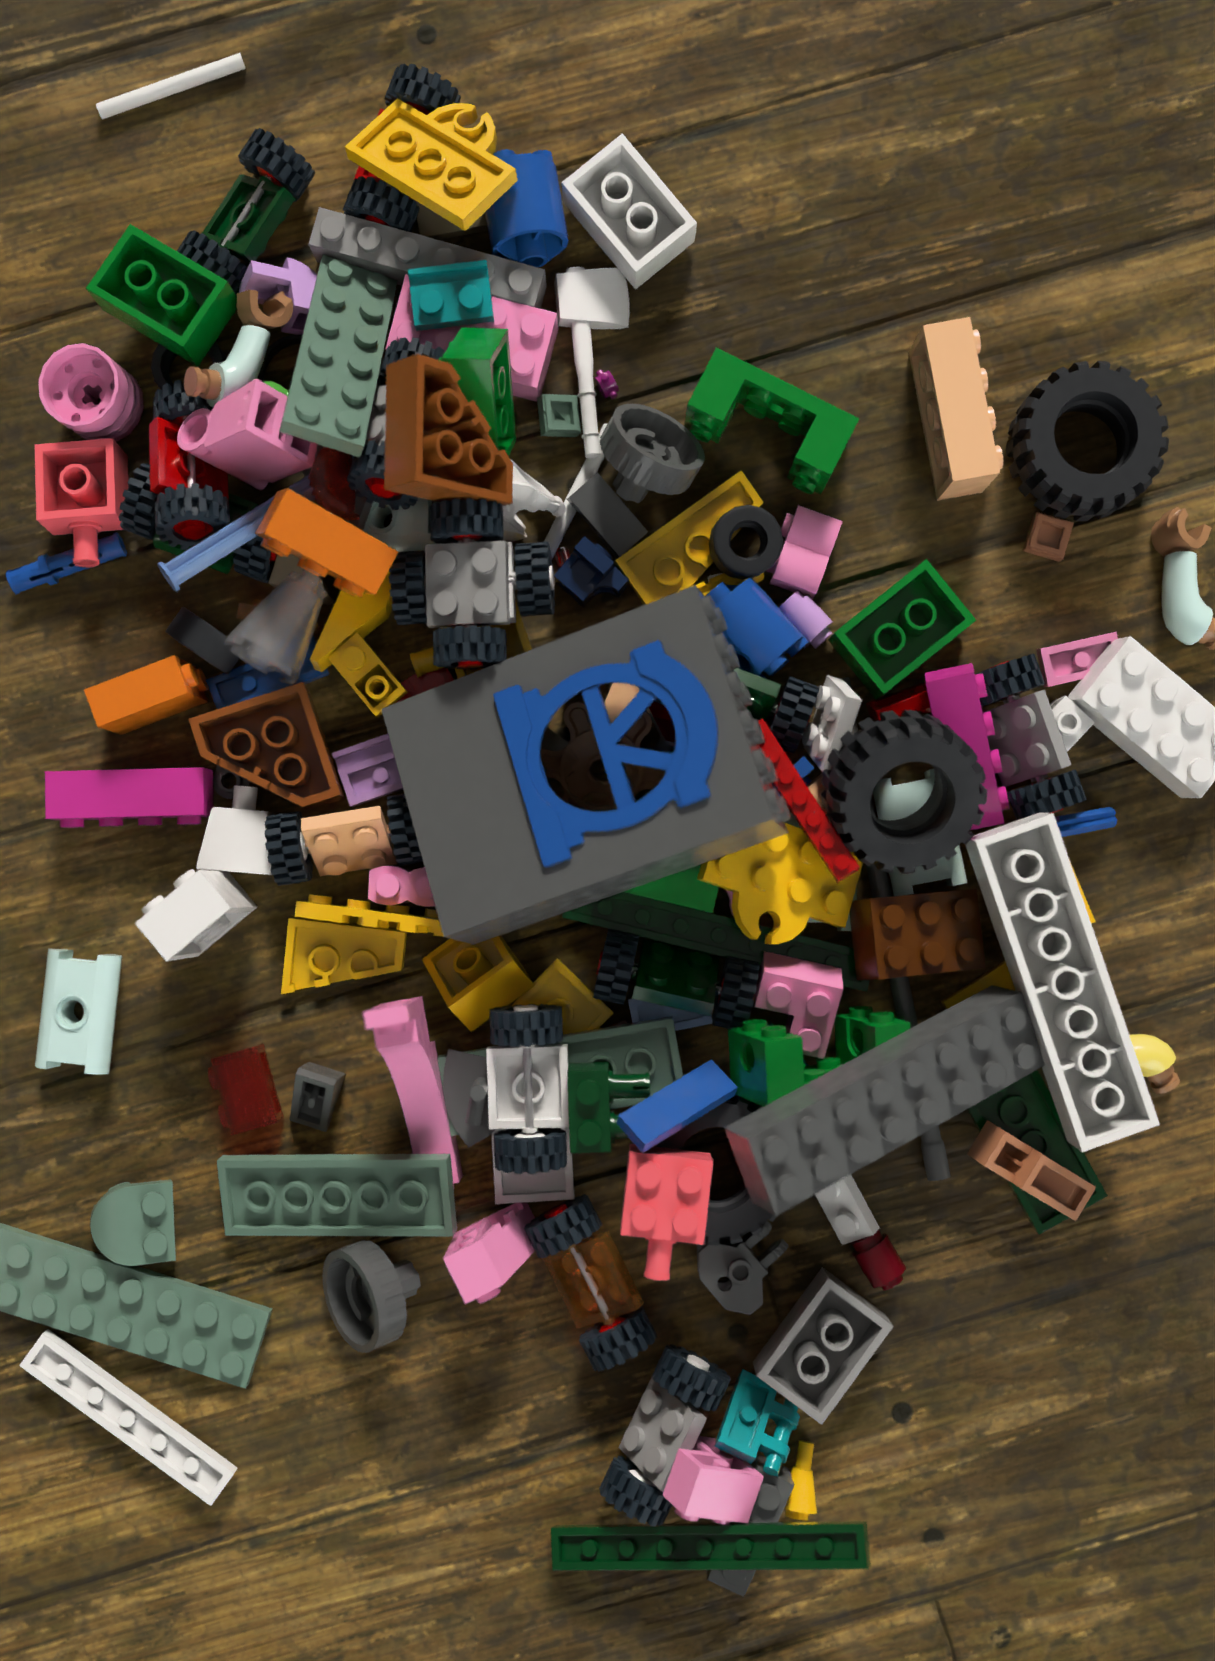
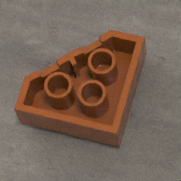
[384,354,513,506]
[188,682,345,810]

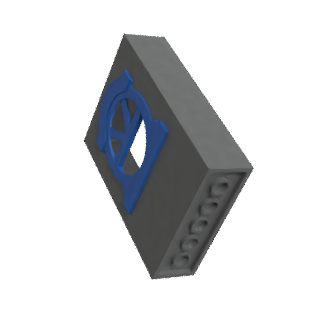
[381,585,791,945]

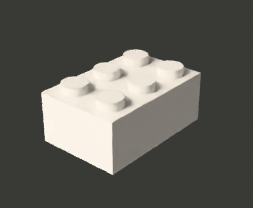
[562,133,697,290]
[135,869,257,961]

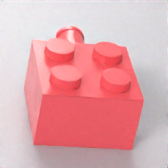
[35,438,129,568]
[620,1144,713,1281]

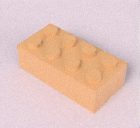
[909,317,1003,501]

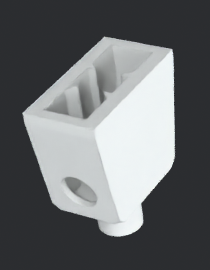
[196,785,275,875]

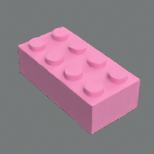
[385,274,558,402]

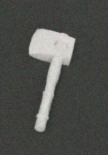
[554,267,630,458]

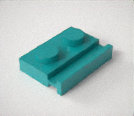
[407,260,495,331]

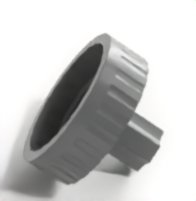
[600,404,705,503]
[323,1240,421,1353]

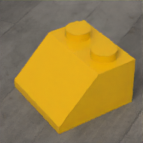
[422,935,535,1032]

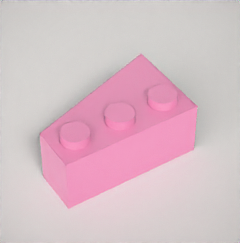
[443,1202,535,1304]

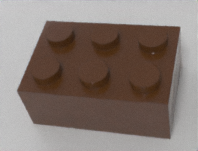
[849,888,986,980]

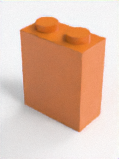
[84,655,209,735]

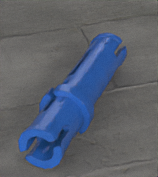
[6,532,127,595]

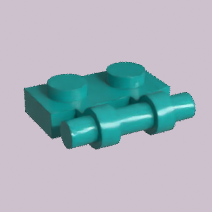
[714,1369,800,1476]

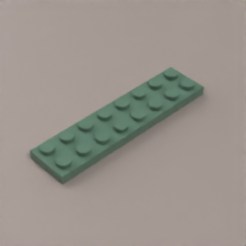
[0,1223,273,1389]

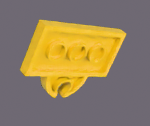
[345,98,518,231]
[697,823,863,944]

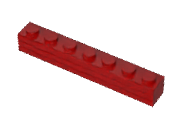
[758,719,860,883]

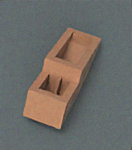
[967,1120,1096,1221]

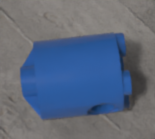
[485,149,569,268]
[705,577,809,679]

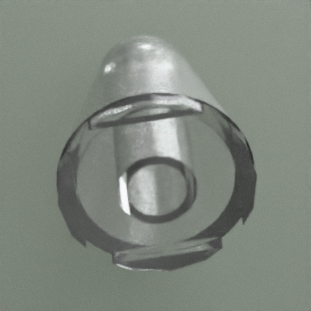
[224,569,326,685]

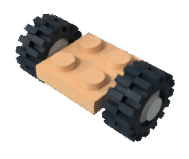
[264,794,423,886]

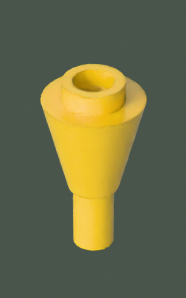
[784,1440,817,1521]

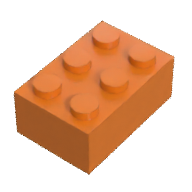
[255,488,399,598]

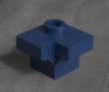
[554,536,629,608]

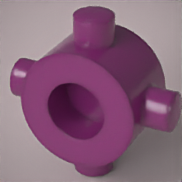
[594,370,619,399]

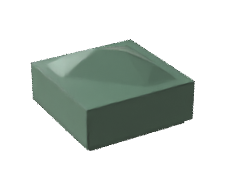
[537,394,581,437]

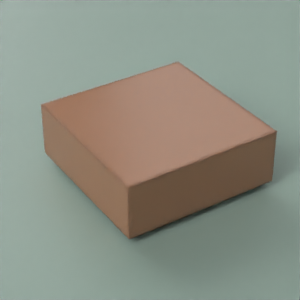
[1023,512,1074,562]

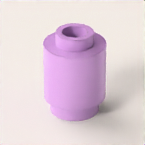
[779,590,833,649]

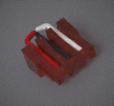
[554,547,570,567]

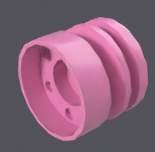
[38,343,144,442]

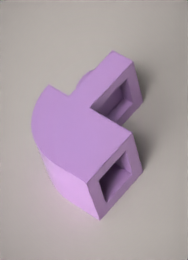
[239,257,317,335]

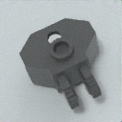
[697,1220,788,1315]

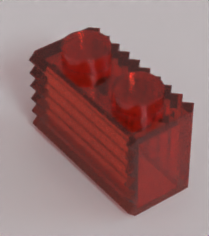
[208,1043,284,1136]

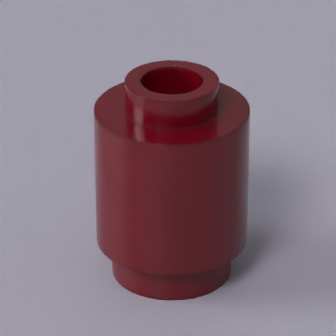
[851,1229,906,1291]

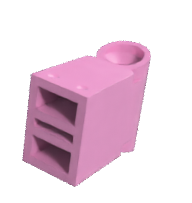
[177,379,317,491]

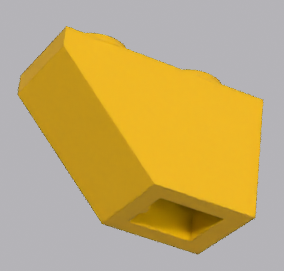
[327,632,408,718]

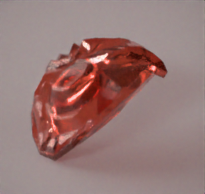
[308,446,360,521]

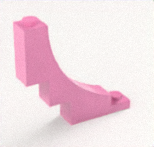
[363,996,463,1188]

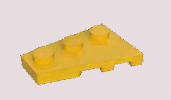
[281,915,407,994]

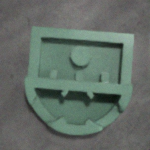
[90,1179,176,1266]

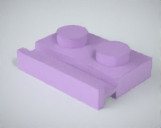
[332,733,403,807]

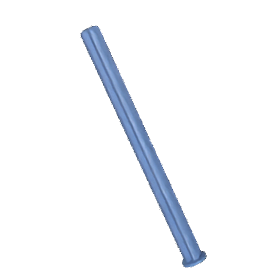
[157,453,354,592]

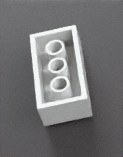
[1067,636,1215,798]

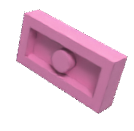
[1036,632,1118,687]

